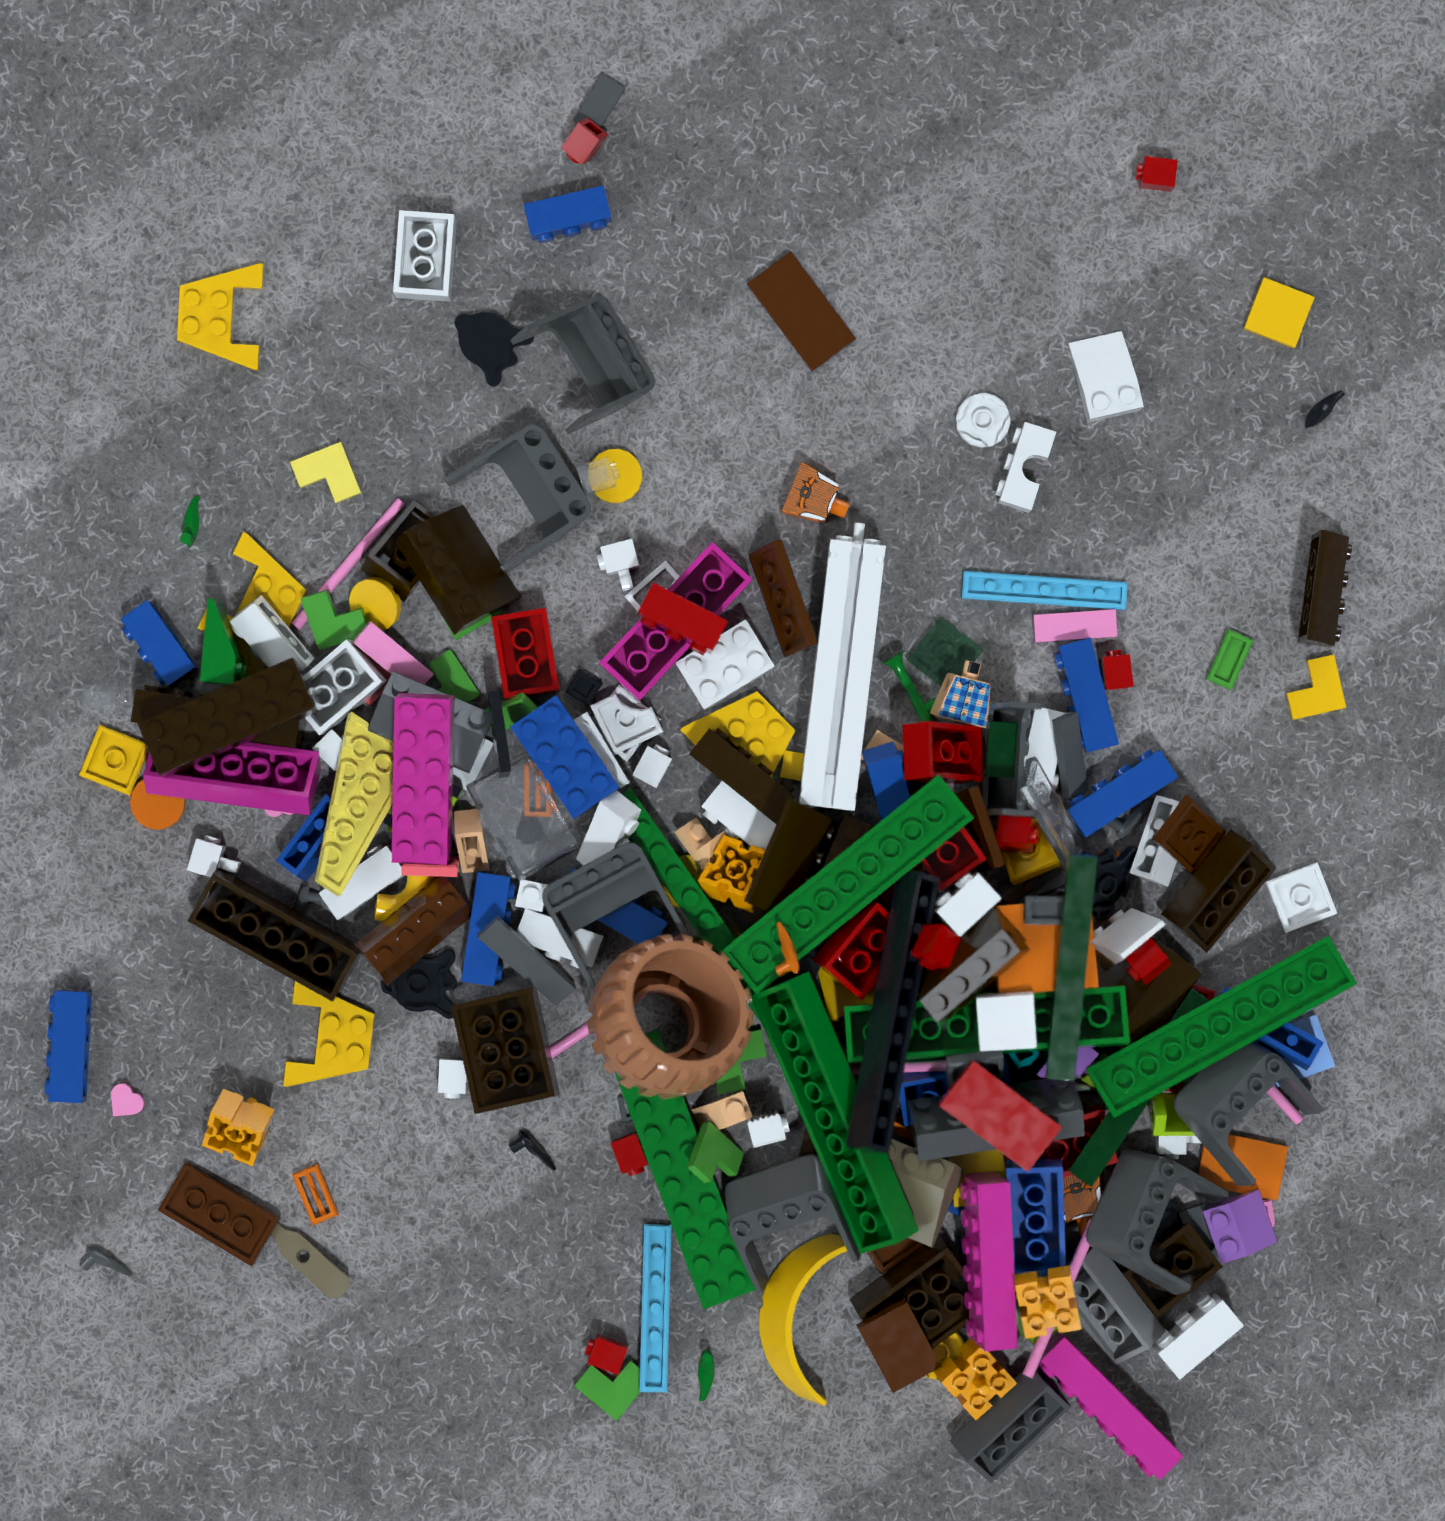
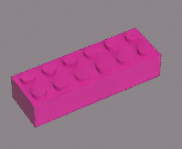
[599,542,753,701]
[392,693,455,865]
[143,742,321,815]
[959,1171,1018,1352]
[1039,1331,1184,1480]

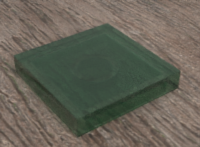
[906,617,983,687]

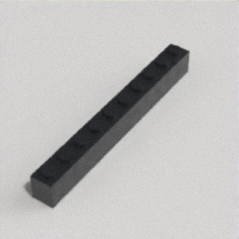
[846,871,940,1154]

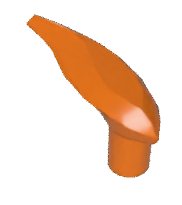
[775,922,799,977]

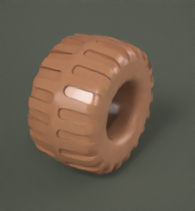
[587,934,754,1099]

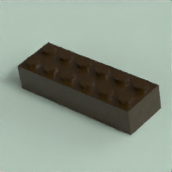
[137,657,319,778]
[130,685,307,749]
[188,868,361,1002]

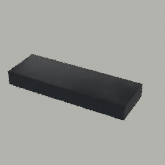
[487,690,511,778]

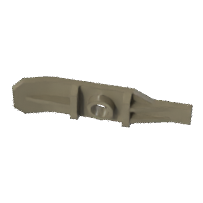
[271,1223,350,1299]

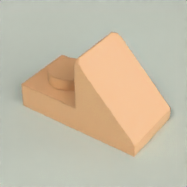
[674,817,726,872]

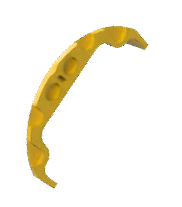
[759,1233,847,1406]

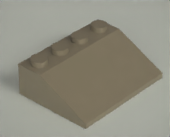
[887,1139,964,1248]

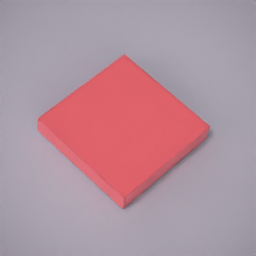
[401,856,460,877]

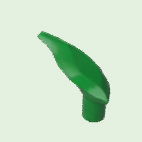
[180,496,200,548]
[698,1348,715,1401]

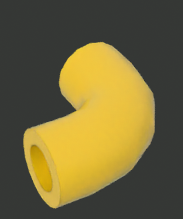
[374,875,435,921]

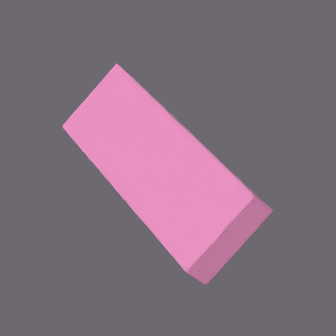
[1033,609,1118,643]
[352,621,434,685]

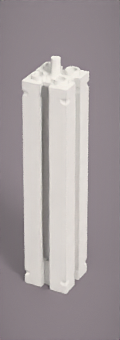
[798,523,886,811]

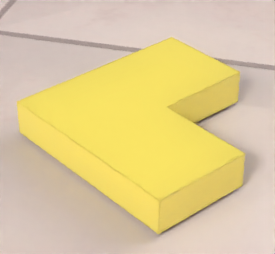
[290,442,362,503]

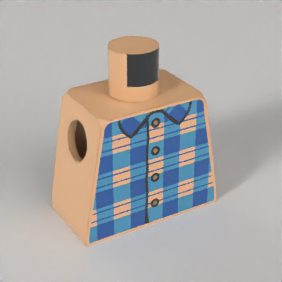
[930,660,991,728]

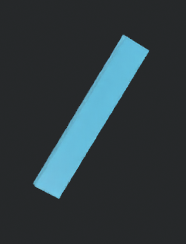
[962,571,1128,610]
[639,1224,672,1393]

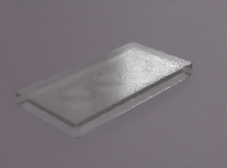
[1019,756,1083,871]

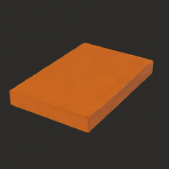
[1197,1134,1288,1201]

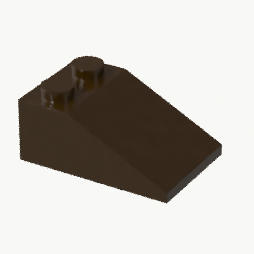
[360,500,435,602]
[1119,1222,1223,1318]

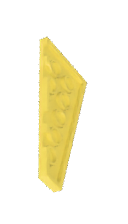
[315,712,394,896]

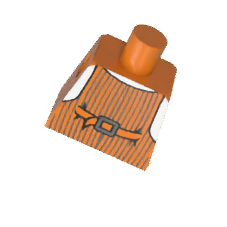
[781,463,850,523]
[1063,1175,1102,1236]

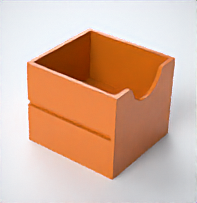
[991,904,1099,994]

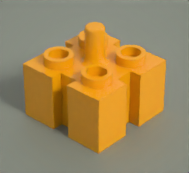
[698,835,765,913]
[202,1088,275,1167]
[1014,1265,1081,1339]
[933,1338,1017,1420]

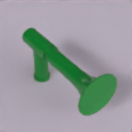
[880,650,936,722]

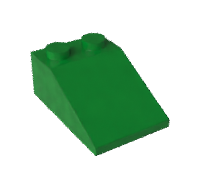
[200,598,248,686]

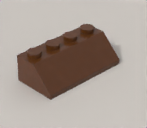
[354,876,471,986]

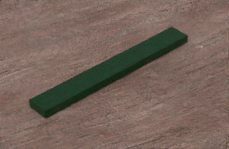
[1045,854,1098,1081]
[1068,989,1210,1187]

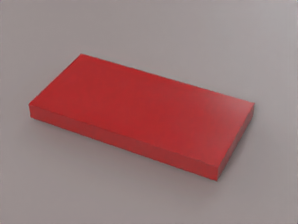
[938,1059,1062,1172]

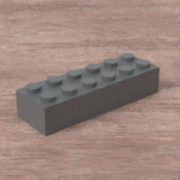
[907,1079,1084,1161]

